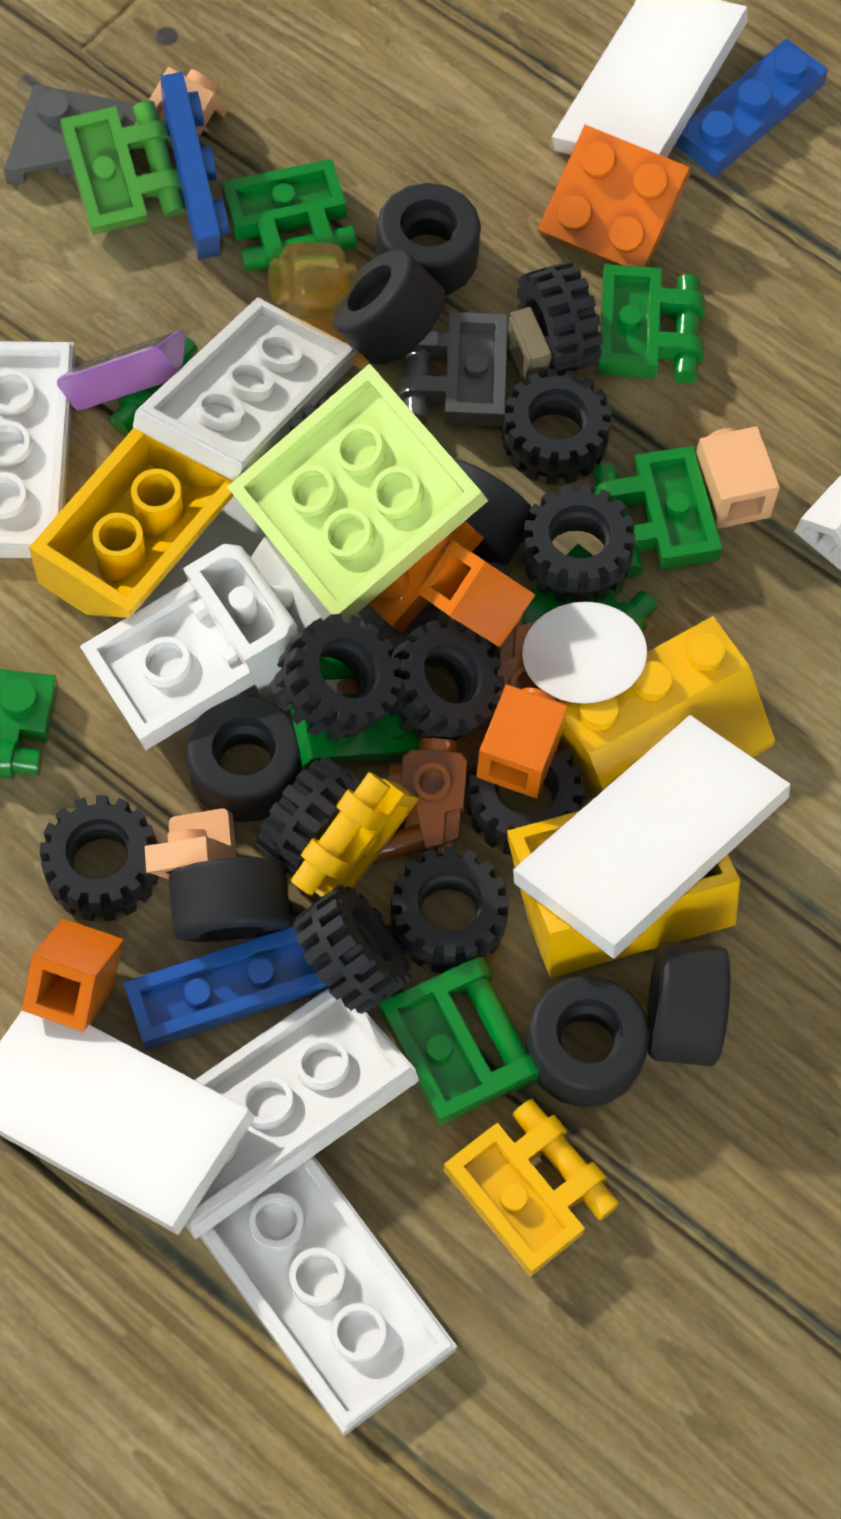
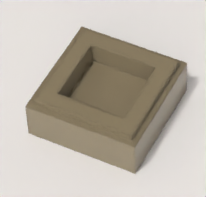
[507,307,552,385]

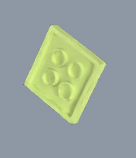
[227,363,488,622]

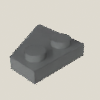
[4,84,137,185]

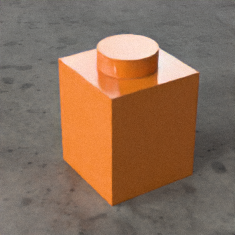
[417,540,535,647]
[476,684,568,799]
[21,918,124,1032]

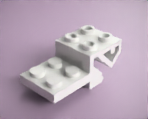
[80,537,366,751]

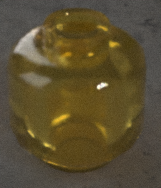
[268,242,358,319]

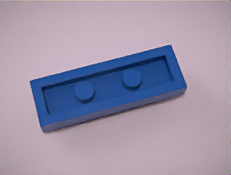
[675,38,828,177]
[160,72,229,260]
[123,926,329,1051]

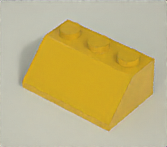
[29,428,234,618]
[557,616,775,799]
[507,810,740,978]

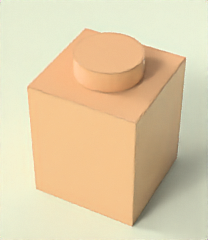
[696,426,780,529]

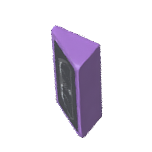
[56,329,186,411]

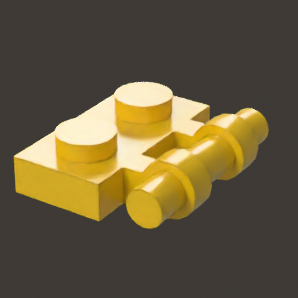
[291,772,420,897]
[443,1099,620,1277]

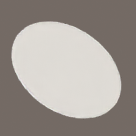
[522,602,647,703]

